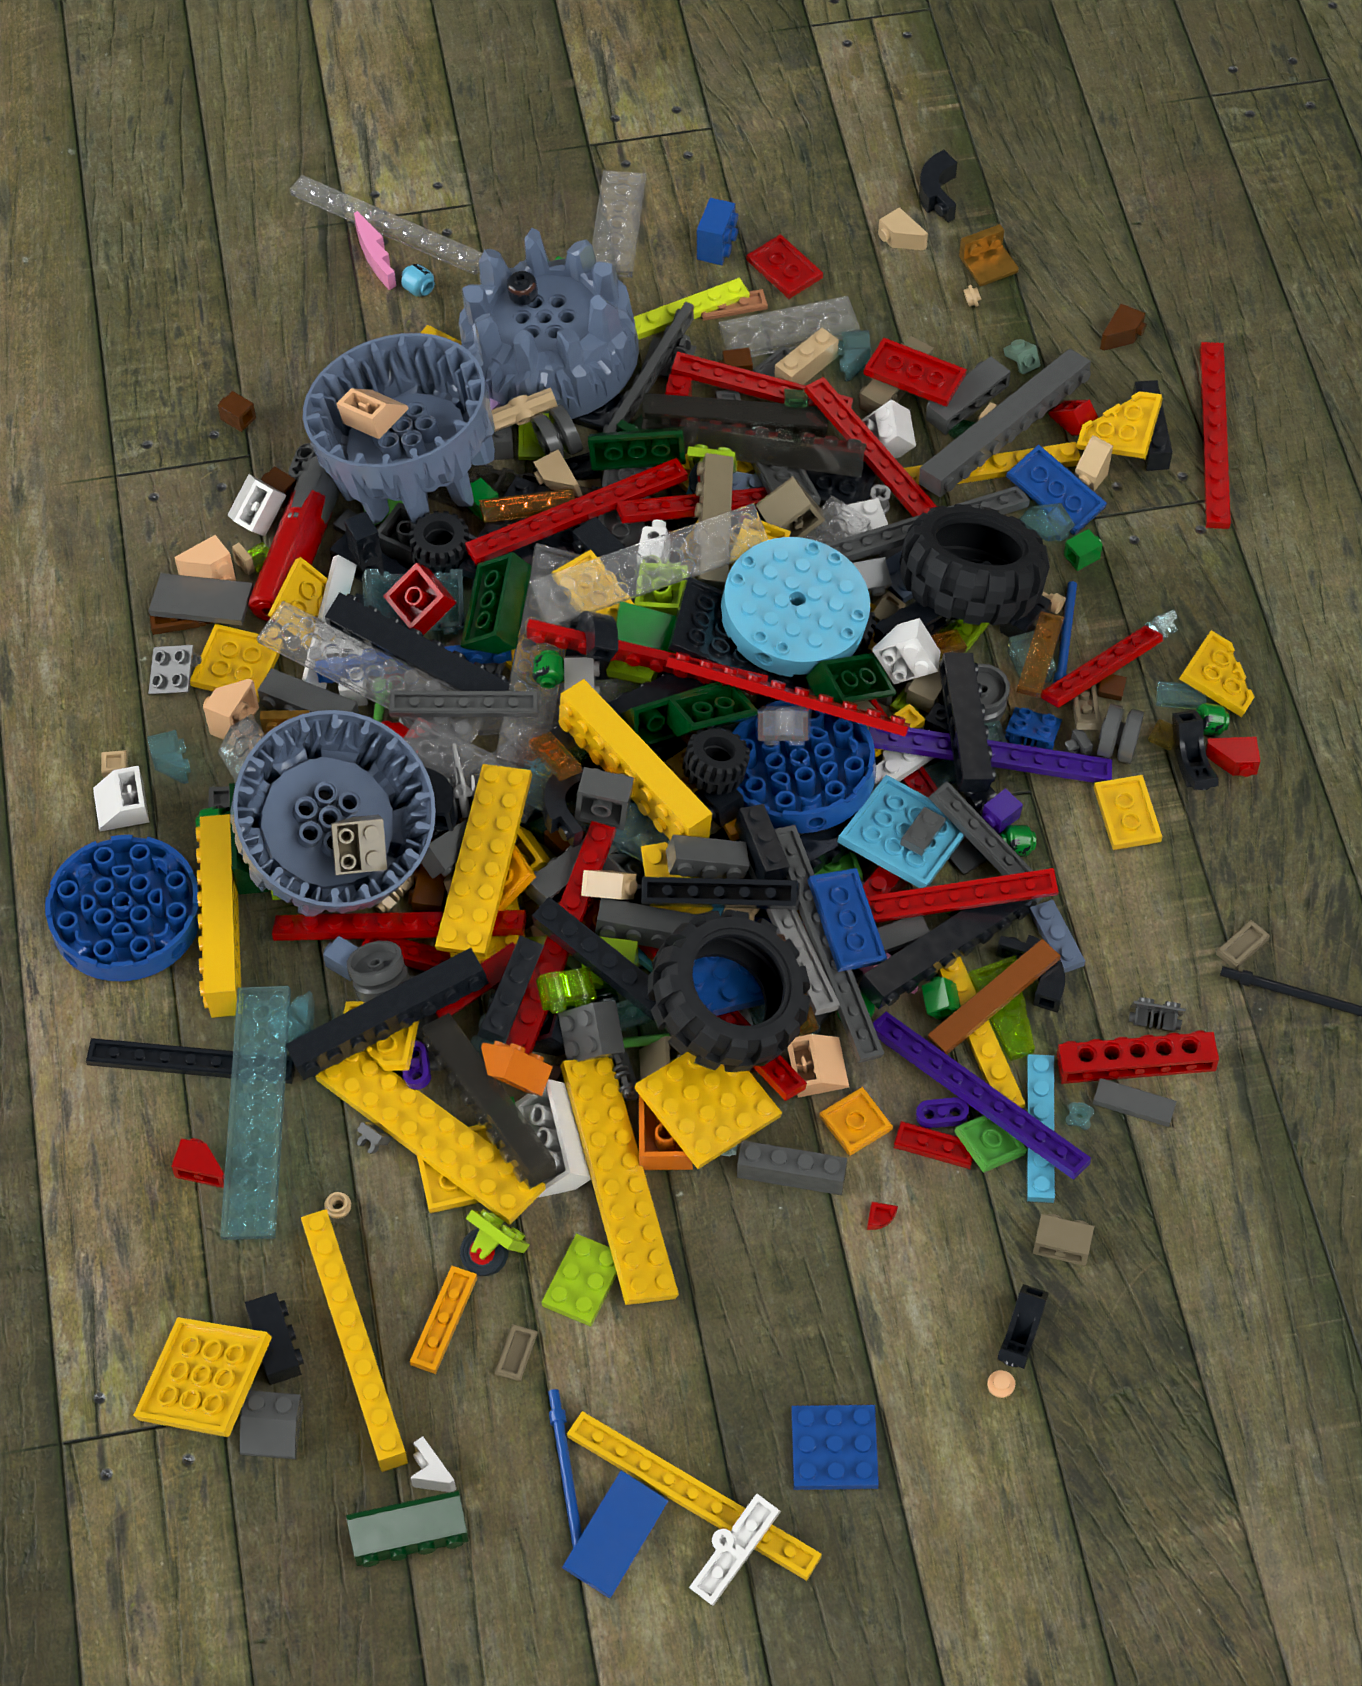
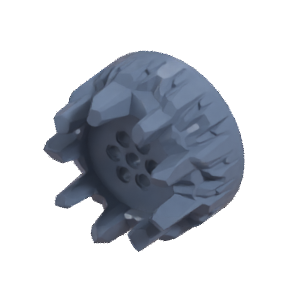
[459,228,639,419]
[303,333,495,524]
[230,710,436,917]

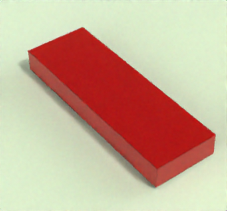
[893,1121,973,1169]

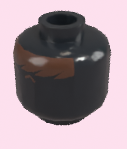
[507,271,538,305]

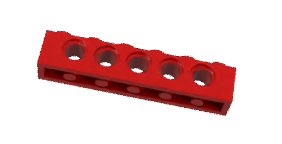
[1056,1030,1219,1084]

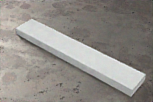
[302,555,357,689]

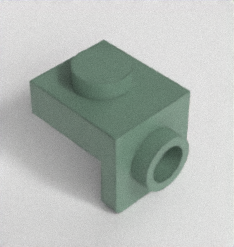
[1003,339,1040,374]

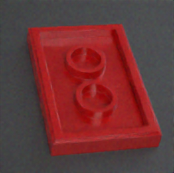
[746,234,823,299]

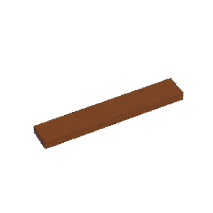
[928,939,1060,1054]

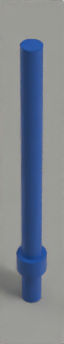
[1053,581,1077,683]
[548,1389,582,1548]

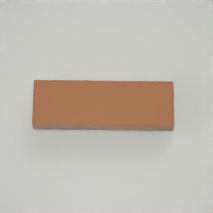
[701,289,768,321]

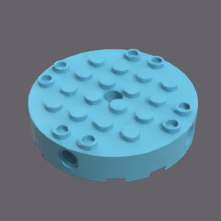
[721,537,870,677]

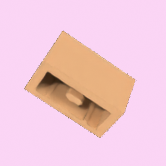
[336,388,409,439]
[788,1034,849,1098]

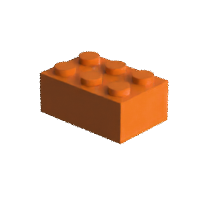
[639,1095,693,1170]

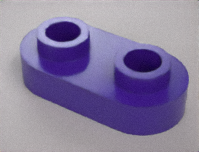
[402,1041,431,1090]
[916,1097,969,1128]

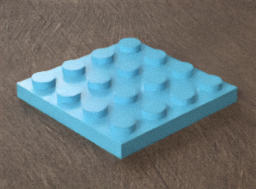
[837,775,965,888]

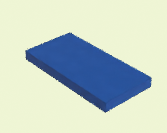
[1006,444,1107,536]
[807,868,887,972]
[562,1471,668,1599]

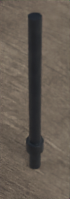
[1220,966,1362,1017]

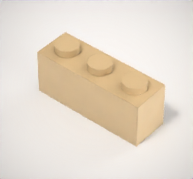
[775,327,839,385]

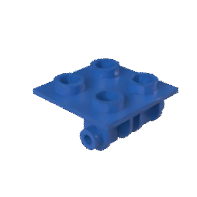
[1005,707,1062,750]

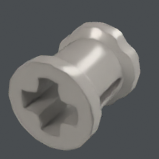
[870,484,891,514]

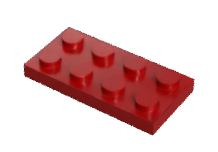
[864,337,967,407]

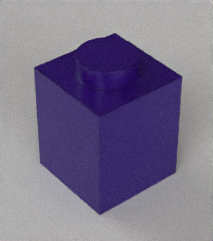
[981,788,1023,834]

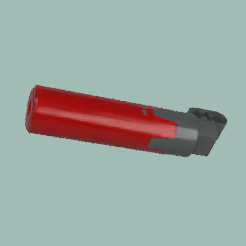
[248,443,340,624]

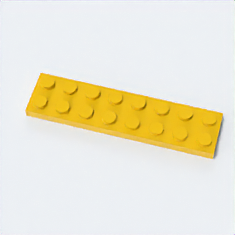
[435,764,533,957]

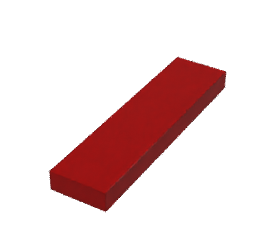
[436,942,515,1022]

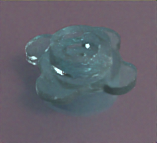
[1065,1102,1094,1130]

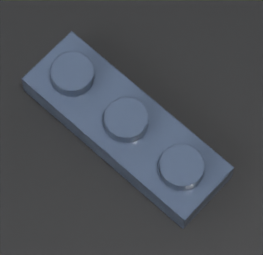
[1029,899,1085,973]

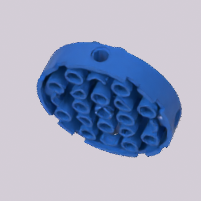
[732,700,876,833]
[45,835,201,981]

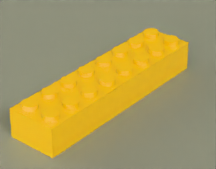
[558,679,712,840]
[196,814,242,1018]

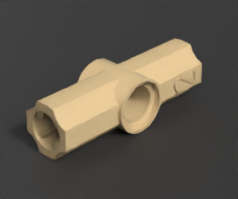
[491,387,557,432]

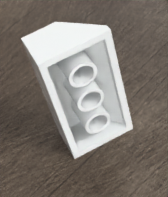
[515,1079,591,1197]

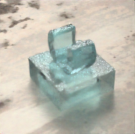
[1145,609,1178,639]

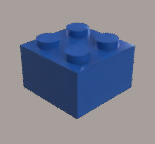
[697,198,738,265]

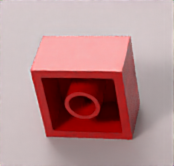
[383,562,457,635]

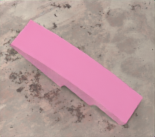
[354,211,396,290]

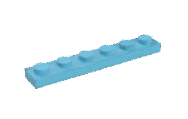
[1027,1054,1055,1203]

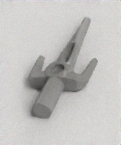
[447,743,476,818]

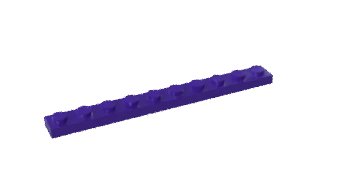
[869,726,1112,783]
[873,1012,1091,1180]

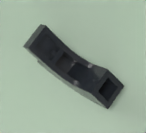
[919,149,958,223]
[575,611,618,661]
[1172,710,1219,790]
[542,758,583,848]
[425,767,458,831]
[996,935,1066,1013]
[997,1284,1049,1369]

